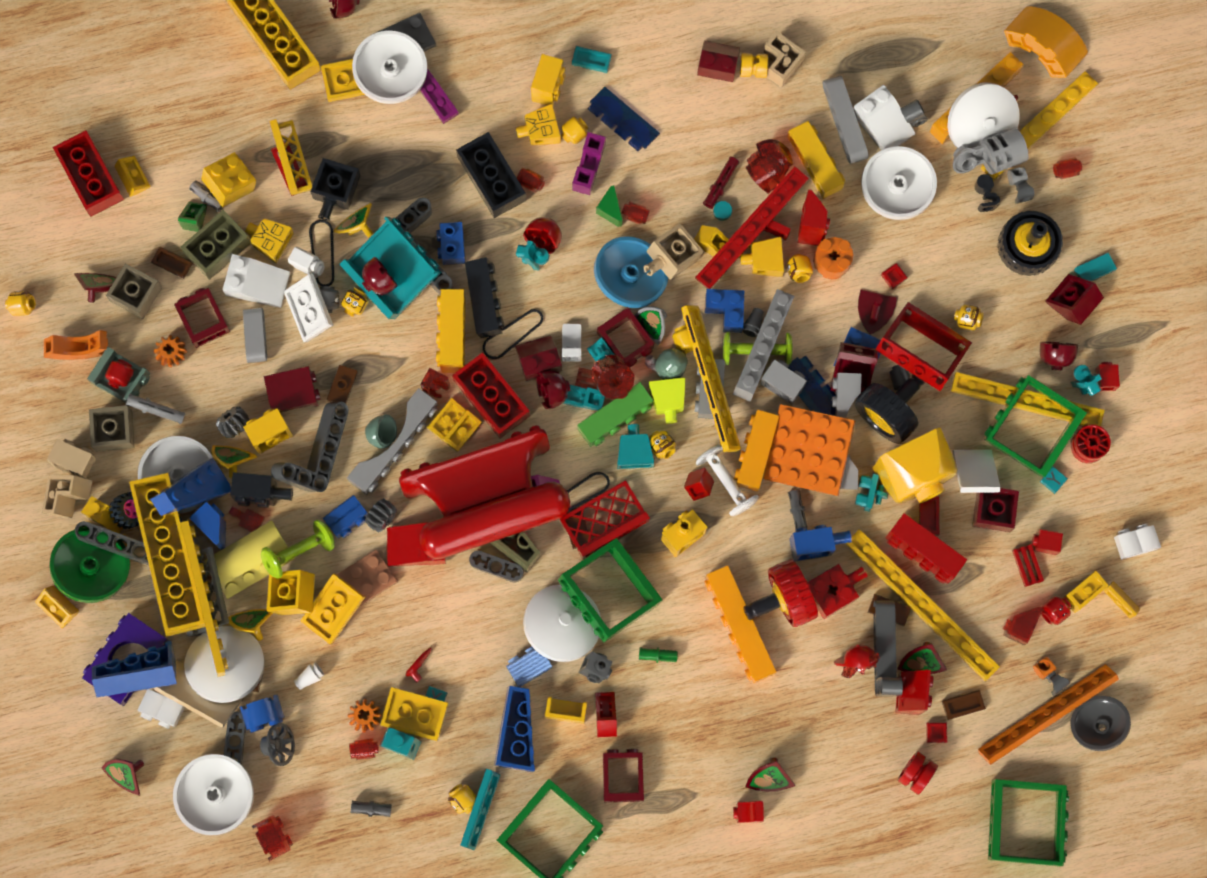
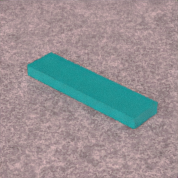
[460,769,500,850]

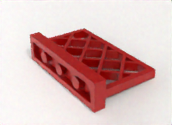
[559,480,650,560]

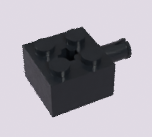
[311,158,360,221]
[230,472,293,508]

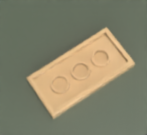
[154,659,244,728]

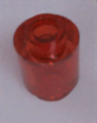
[1053,157,1082,179]
[517,168,545,193]
[621,201,650,224]
[349,738,379,760]

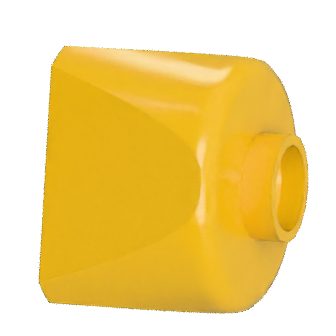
[872,427,958,504]

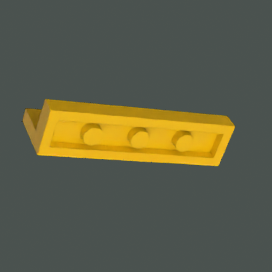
[269,119,312,196]

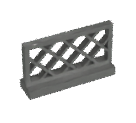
[187,547,229,636]

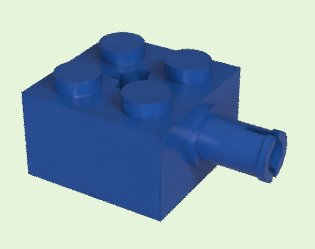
[789,525,852,562]

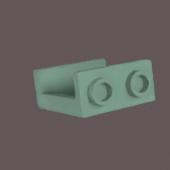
[87,347,150,403]

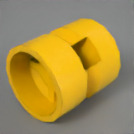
[740,53,768,78]

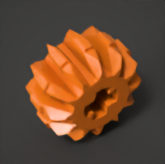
[154,335,187,368]
[348,699,382,733]

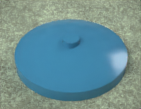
[594,237,668,308]

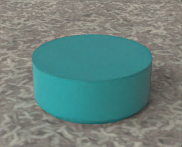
[713,201,732,221]

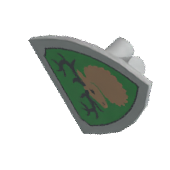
[634,306,667,345]

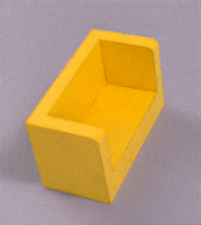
[1063,571,1109,613]
[545,697,587,724]

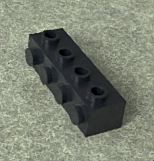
[465,257,504,338]

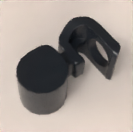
[975,174,1000,212]

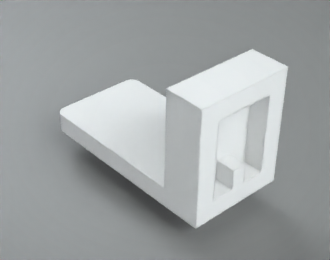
[562,324,581,362]

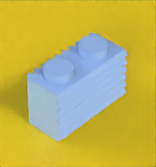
[506,647,552,687]

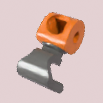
[1033,656,1070,696]

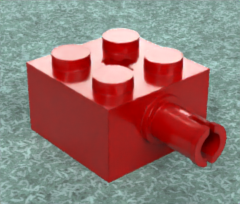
[807,564,868,620]

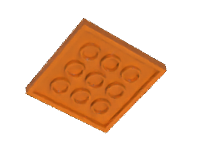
[763,404,856,496]

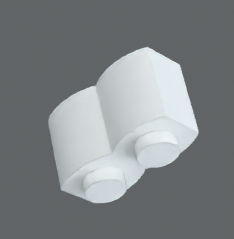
[288,246,325,278]
[1114,523,1161,560]
[137,689,185,729]

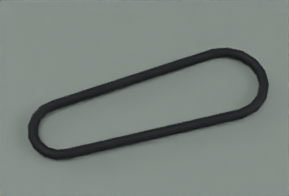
[309,220,335,286]
[483,309,543,359]
[567,472,610,512]

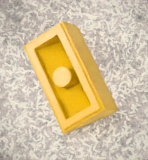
[115,155,151,197]
[1104,581,1140,618]
[35,585,79,628]

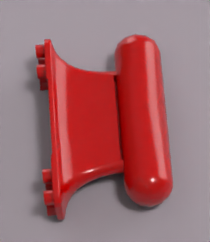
[399,425,571,559]

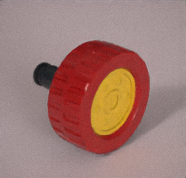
[743,559,818,627]

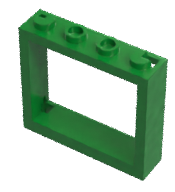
[984,375,1087,478]
[558,538,663,643]
[497,779,603,878]
[988,779,1069,867]

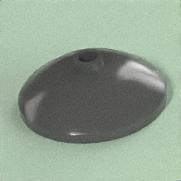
[1070,696,1131,751]

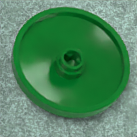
[49,527,130,603]

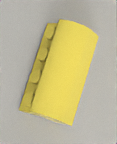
[204,521,295,599]

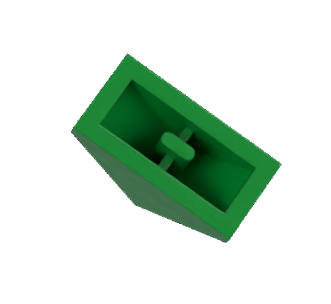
[596,185,622,227]
[178,201,207,232]

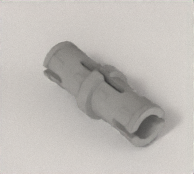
[189,180,224,212]

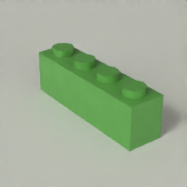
[577,382,653,447]

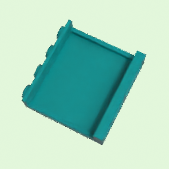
[339,217,441,320]

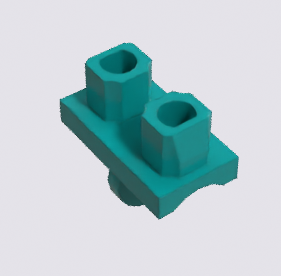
[516,241,550,271]
[587,337,622,377]
[1070,365,1102,396]
[855,474,888,512]

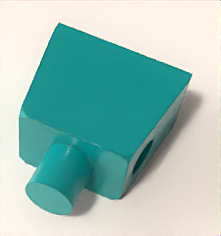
[617,424,654,469]
[380,727,421,760]

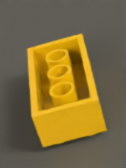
[436,289,466,373]

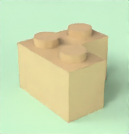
[763,31,806,88]
[47,439,96,479]
[42,475,92,518]

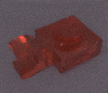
[228,506,265,532]

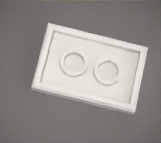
[284,274,333,342]
[953,450,1000,493]

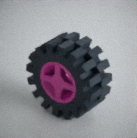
[109,492,139,529]

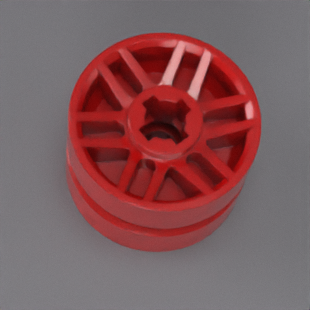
[1071,425,1111,464]
[897,751,938,795]

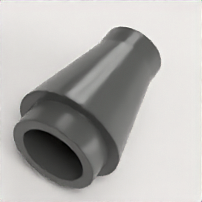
[743,308,764,337]

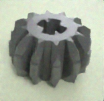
[216,406,250,438]
[365,498,397,533]

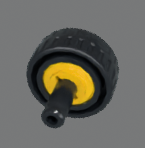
[997,211,1063,276]
[855,374,925,444]

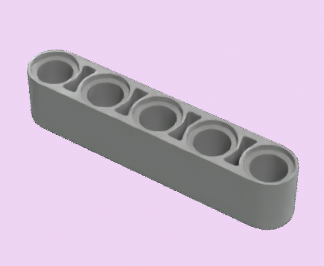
[822,76,868,164]

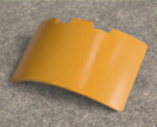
[1004,6,1088,78]

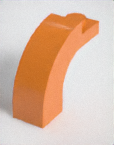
[44,330,108,360]

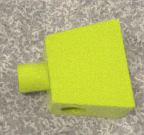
[648,378,685,424]

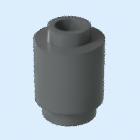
[889,365,911,390]

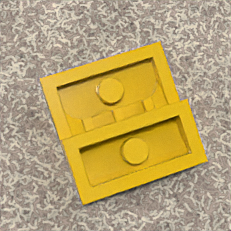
[426,398,482,452]

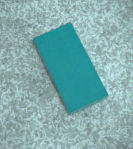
[572,46,612,73]
[1074,253,1117,282]

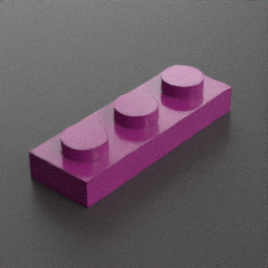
[420,69,459,124]

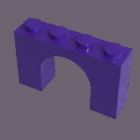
[82,613,170,706]

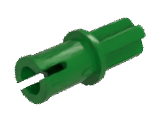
[639,647,678,663]

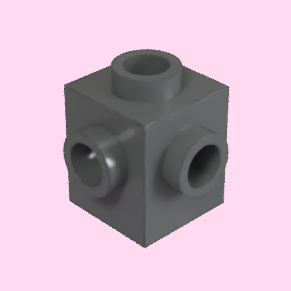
[579,651,612,683]

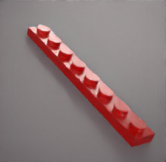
[695,166,809,289]

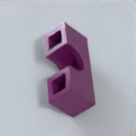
[572,132,606,195]

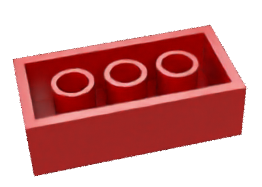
[52,130,124,217]
[452,352,530,439]
[885,513,968,584]

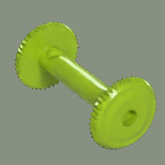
[723,332,793,365]
[261,520,335,579]

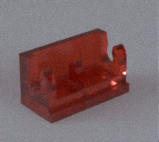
[420,368,450,398]

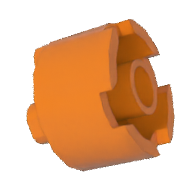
[813,237,853,280]

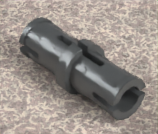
[788,490,808,530]
[350,800,392,817]

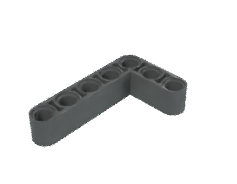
[396,198,453,295]
[271,402,349,492]
[75,514,182,566]
[873,600,903,697]

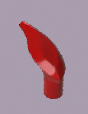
[406,647,432,683]

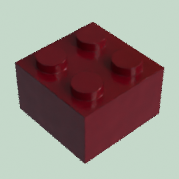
[972,488,1019,533]

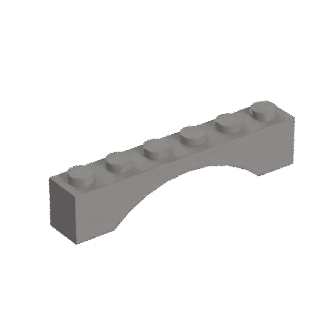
[733,289,794,402]
[832,373,861,490]
[347,388,438,495]

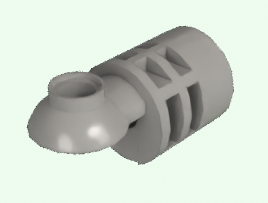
[953,128,1029,174]

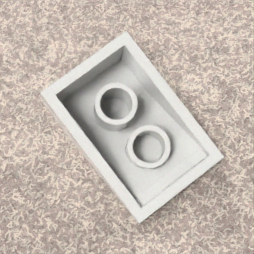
[853,85,916,150]
[223,254,290,308]

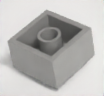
[761,359,806,405]

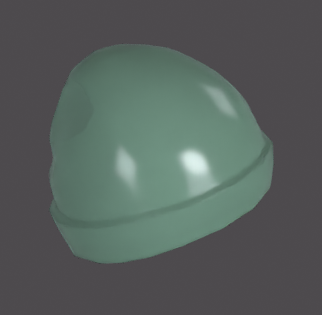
[655,348,688,380]
[365,415,397,449]

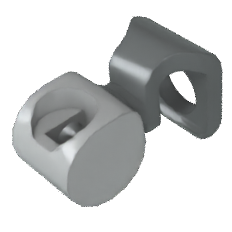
[1007,166,1034,204]

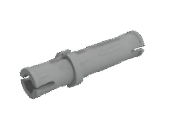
[125,394,185,424]

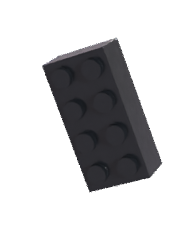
[456,132,526,218]

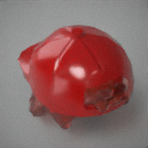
[834,644,880,678]

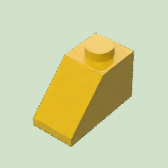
[694,225,729,256]
[81,496,123,534]

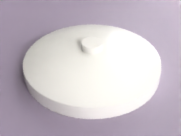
[352,31,427,104]
[948,83,1020,148]
[861,146,937,220]
[138,436,213,513]
[523,585,601,662]
[184,626,265,703]
[173,754,254,835]

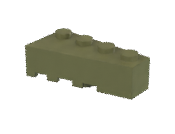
[490,532,540,572]

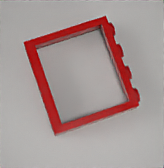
[875,302,972,391]

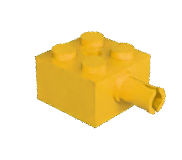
[661,509,708,558]

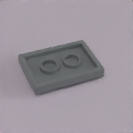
[374,13,436,52]

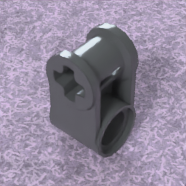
[900,100,928,127]

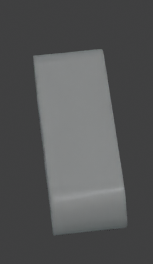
[243,308,267,363]

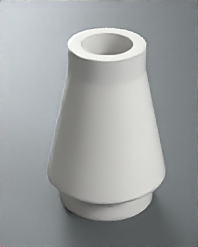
[294,663,324,690]

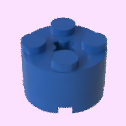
[240,694,285,732]

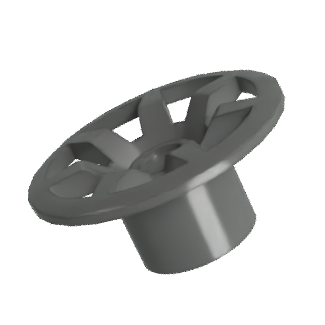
[260,723,295,766]

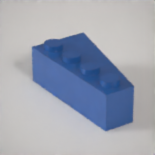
[150,458,231,516]
[92,641,177,698]
[494,686,535,772]

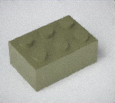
[181,210,251,280]

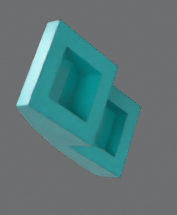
[563,385,606,411]

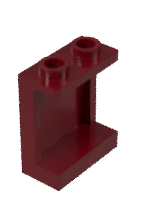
[831,342,878,397]
[263,366,321,413]

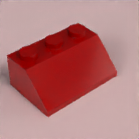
[797,189,830,246]

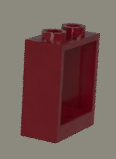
[174,288,230,348]
[597,308,654,369]
[603,749,644,803]

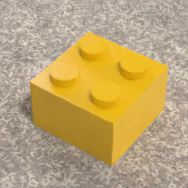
[531,54,566,106]
[201,152,256,208]
[243,408,293,455]
[267,570,315,615]

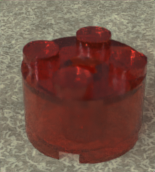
[591,355,635,399]
[252,815,293,862]

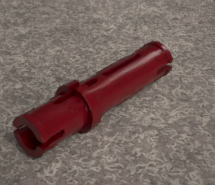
[703,156,740,209]

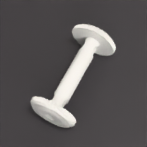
[696,444,759,516]

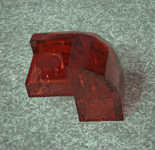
[746,139,793,194]

